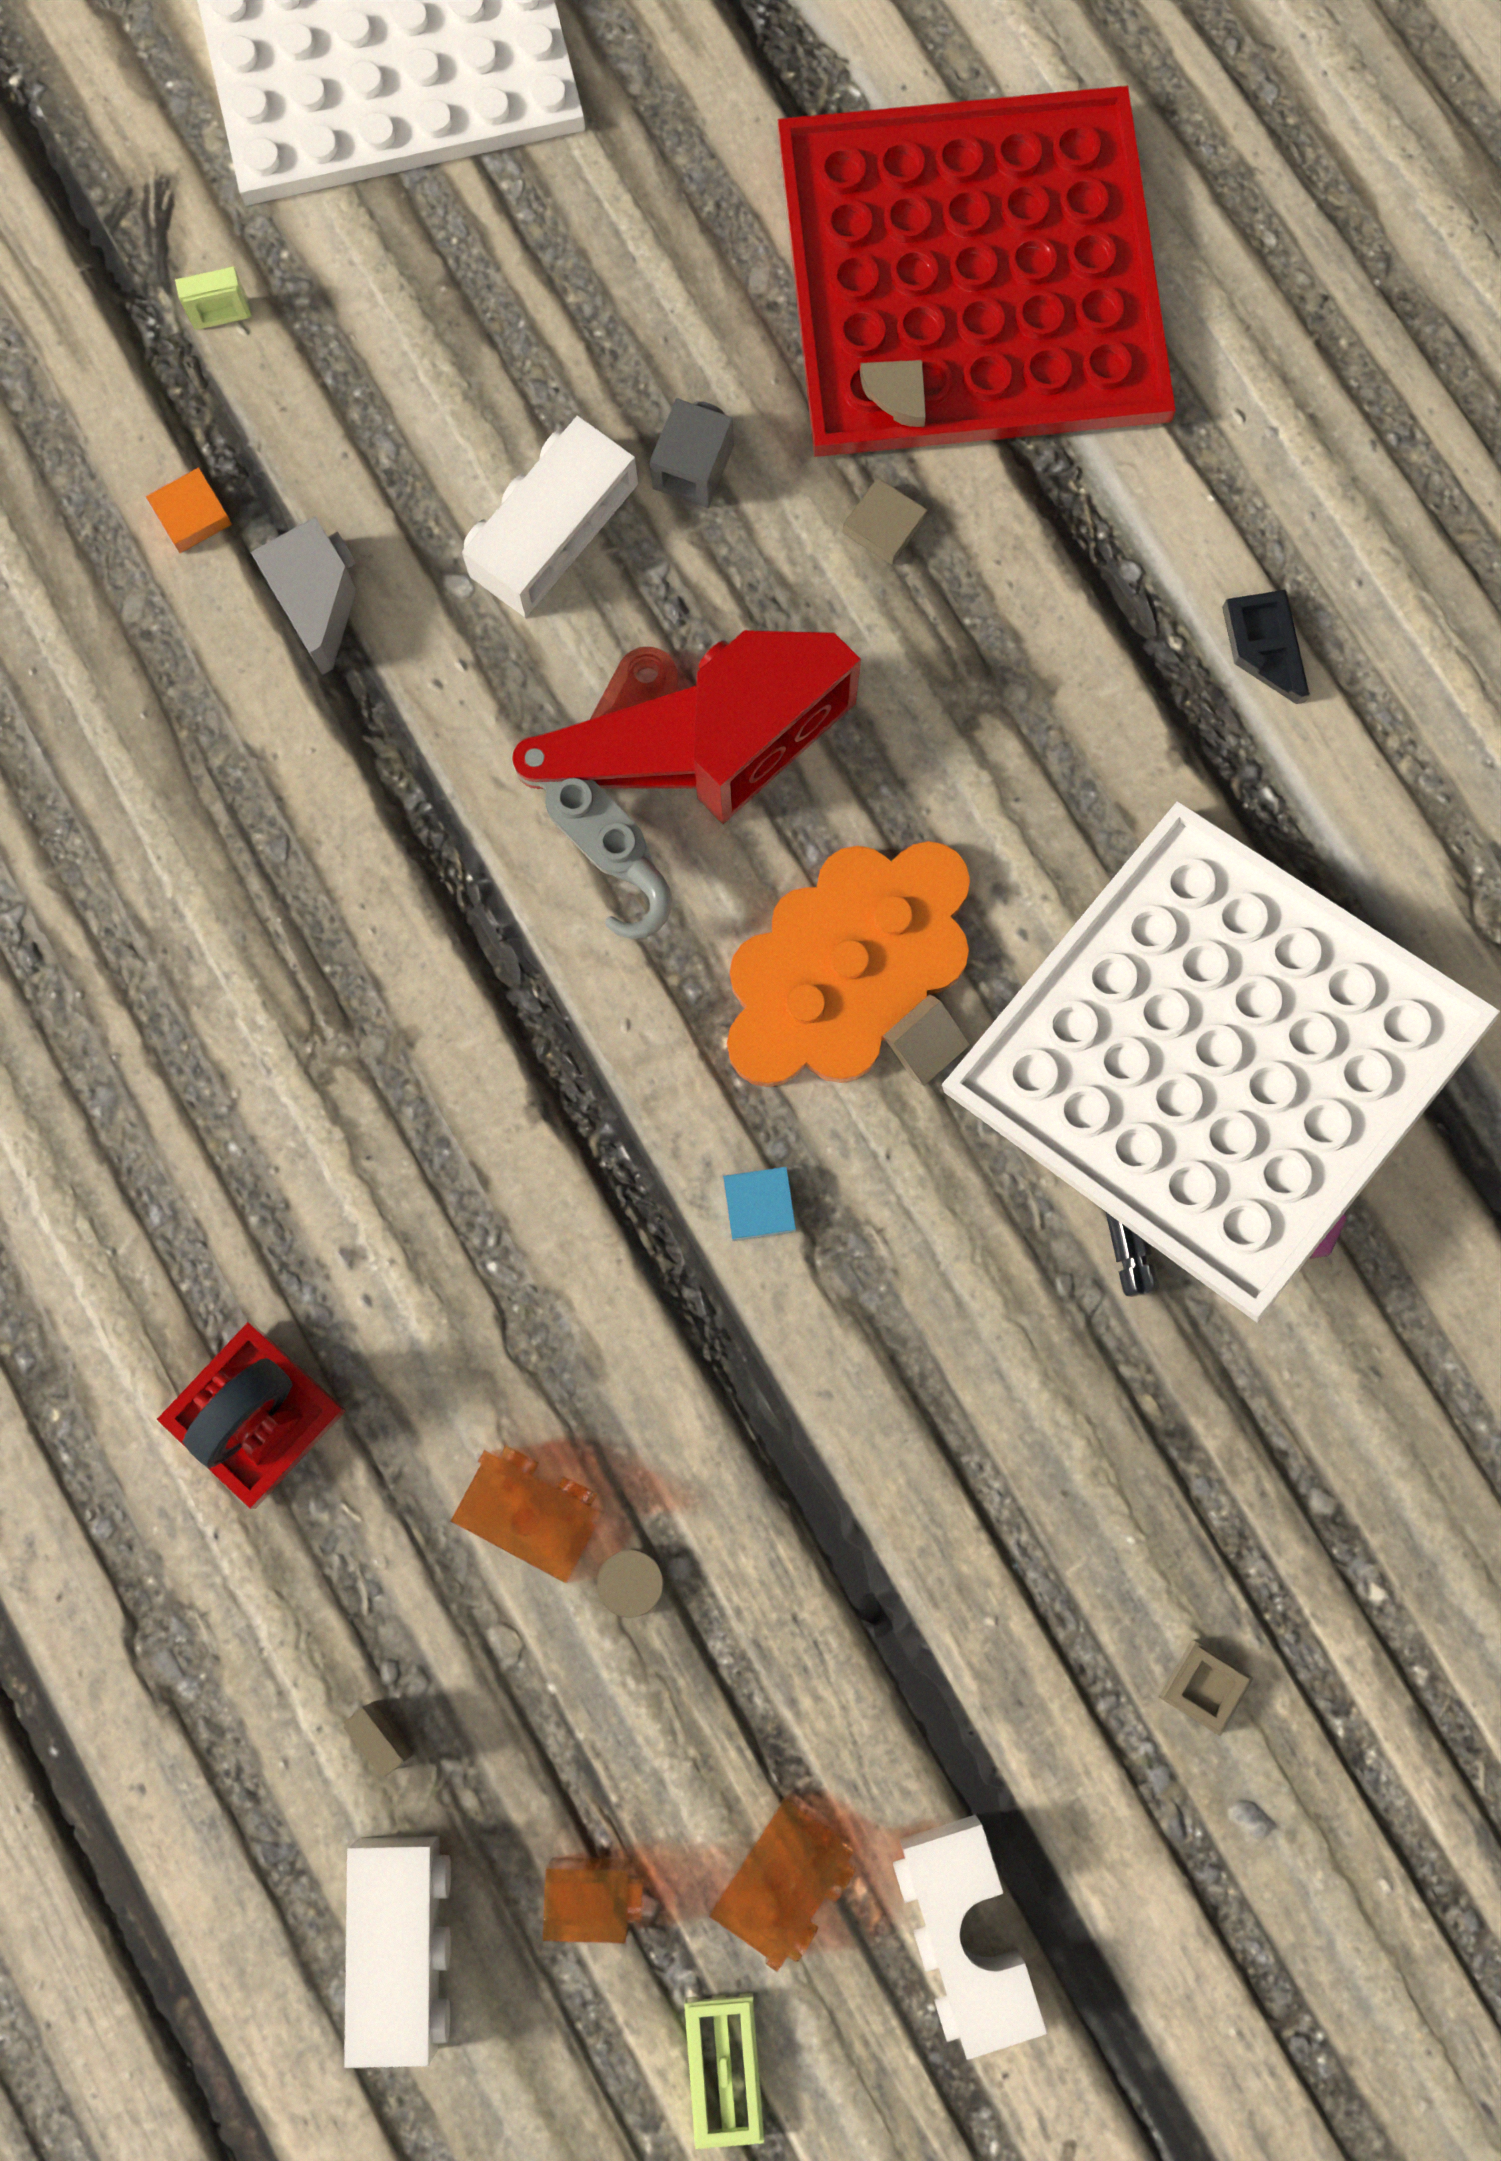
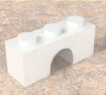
[892,1815,1047,2060]

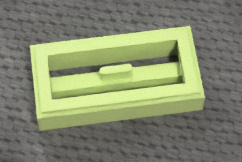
[685,1992,764,2149]

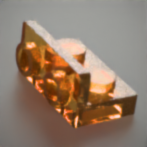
[450,1445,605,1584]
[709,1796,856,1972]

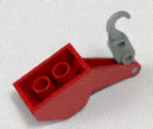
[512,630,861,939]

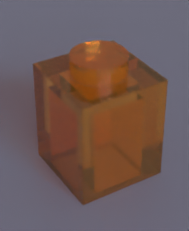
[543,1857,644,1944]

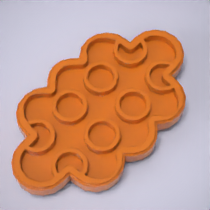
[727,841,970,1087]

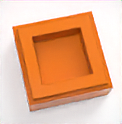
[145,467,232,553]

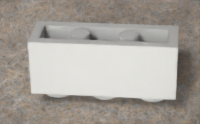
[462,415,638,618]
[345,1836,451,2068]

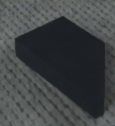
[1222,589,1310,704]

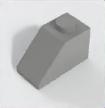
[251,516,356,675]

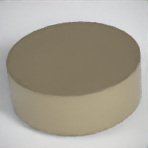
[597,1549,664,1618]

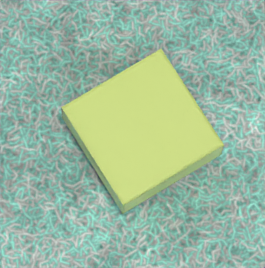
[175,266,252,330]

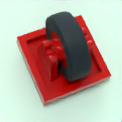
[156,1322,346,1509]

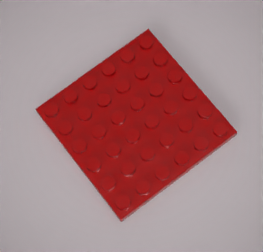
[777,85,1176,457]

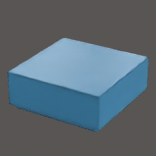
[723,1167,796,1241]

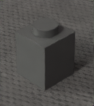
[650,398,734,509]

